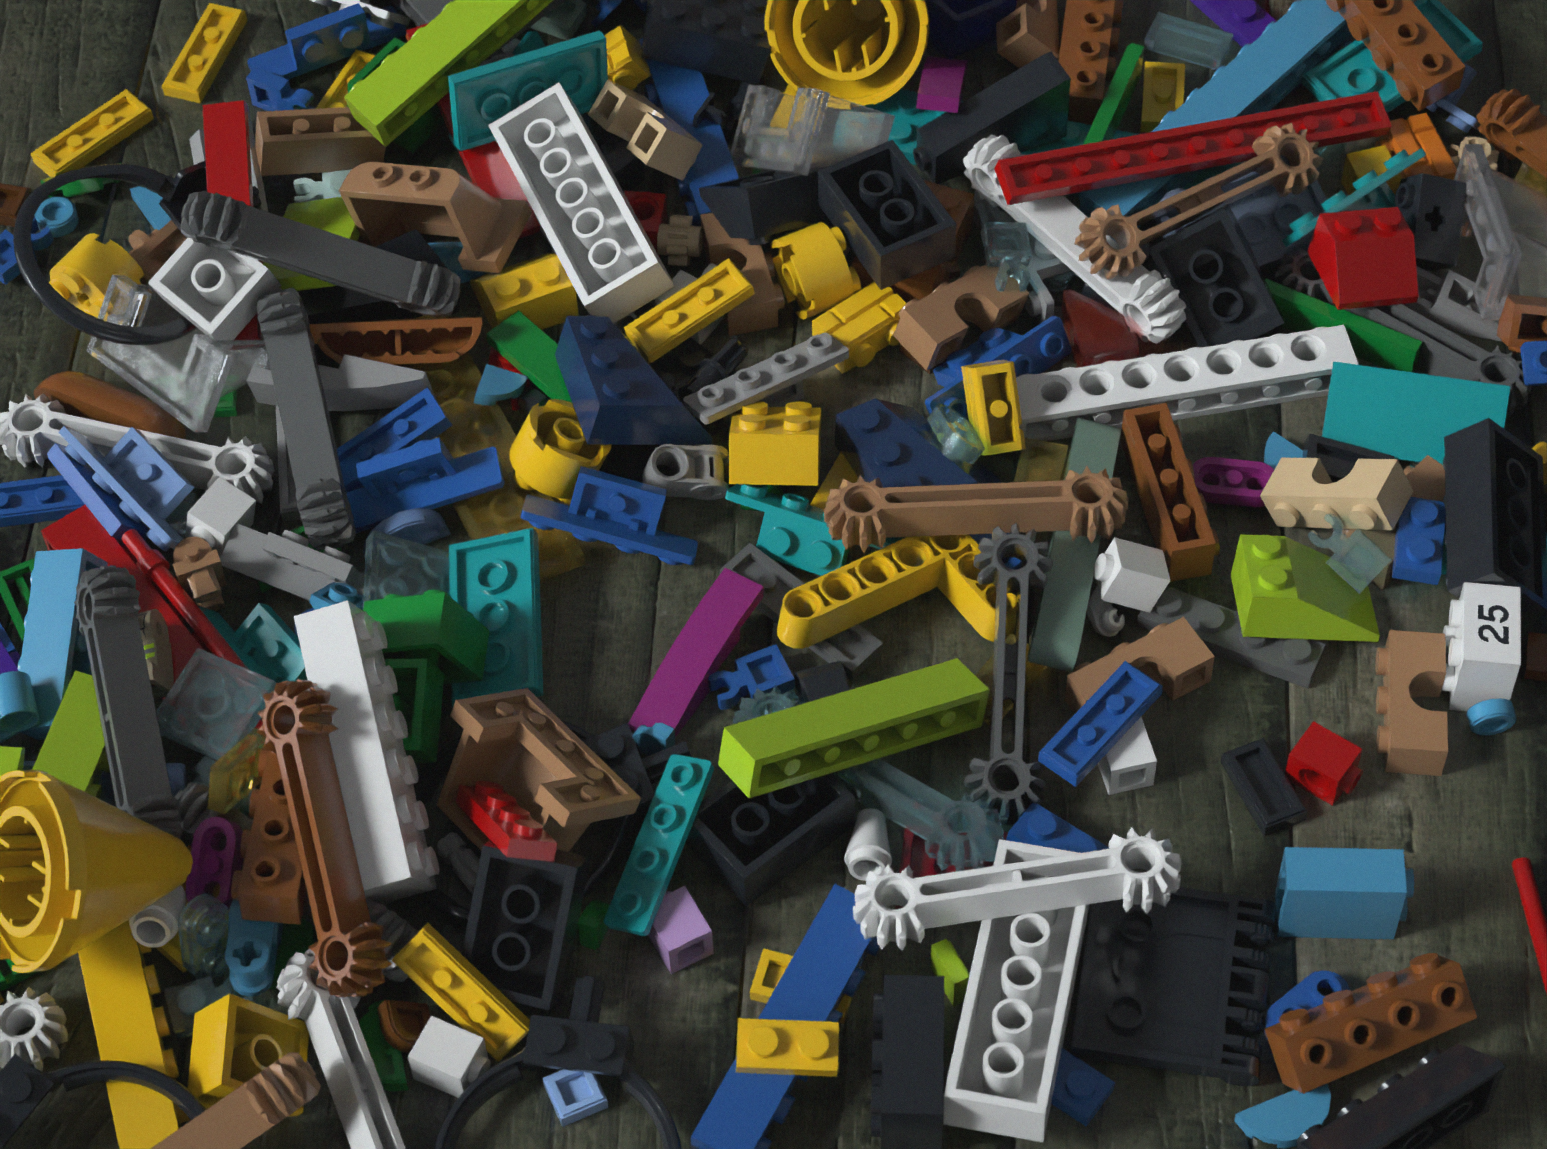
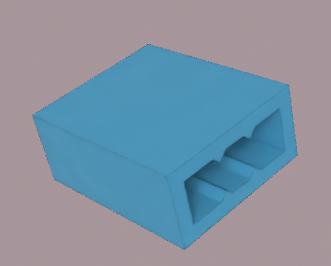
[1275,847,1414,939]

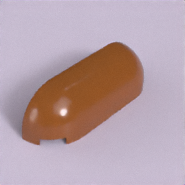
[309,317,483,365]
[34,371,186,440]

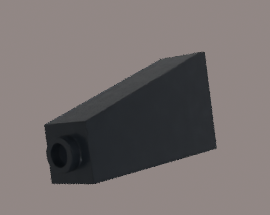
[913,52,1071,184]
[297,229,460,324]

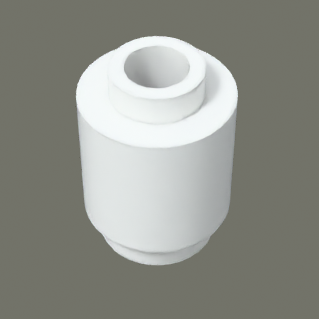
[129,886,187,948]

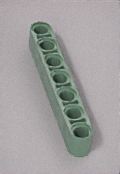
[1027,418,1121,672]

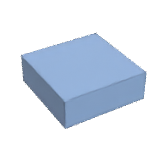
[542,1070,608,1127]

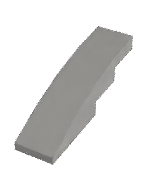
[1402,266,1503,342]
[247,354,434,411]

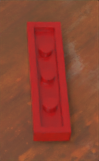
[456,781,557,862]

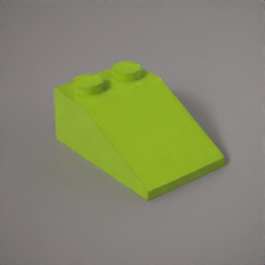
[1231,534,1380,642]

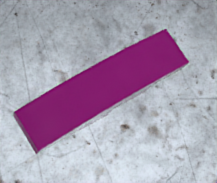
[916,56,968,113]
[628,568,764,738]

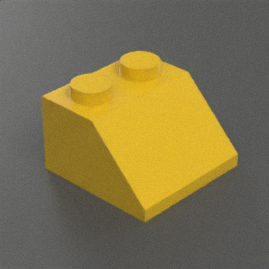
[470,253,579,330]
[187,993,309,1116]

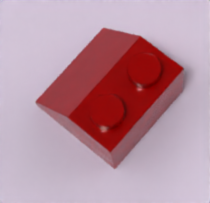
[1307,207,1419,310]

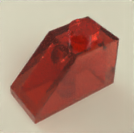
[1061,290,1139,368]

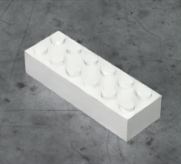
[488,83,675,323]
[294,600,439,904]
[944,839,1090,1143]

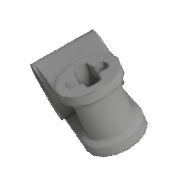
[642,444,729,500]

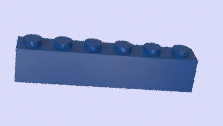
[639,38,739,226]
[690,884,881,1149]

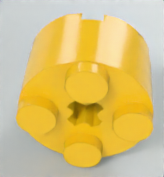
[771,222,861,320]
[49,233,149,324]
[509,399,611,504]

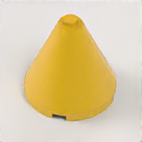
[764,0,929,109]
[0,770,193,973]

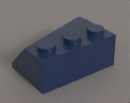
[555,315,713,445]
[834,398,1004,539]

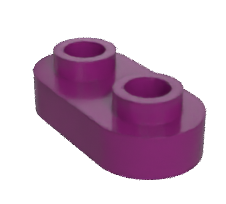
[1193,457,1274,507]
[186,817,243,915]

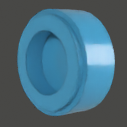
[35,197,79,237]
[1467,698,1517,735]

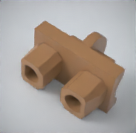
[129,220,186,291]
[173,537,226,611]

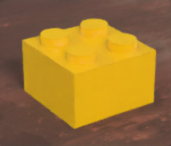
[729,401,821,486]

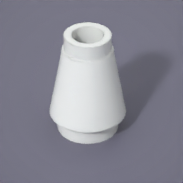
[844,809,892,881]

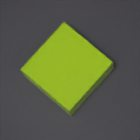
[930,938,970,1007]

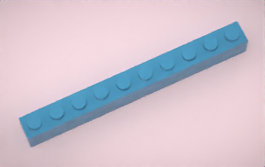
[1079,0,1353,242]

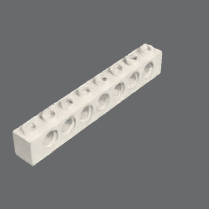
[1016,325,1359,445]

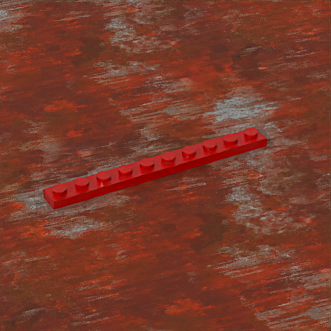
[994,91,1392,205]

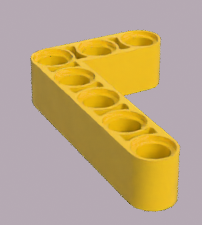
[777,534,1017,649]

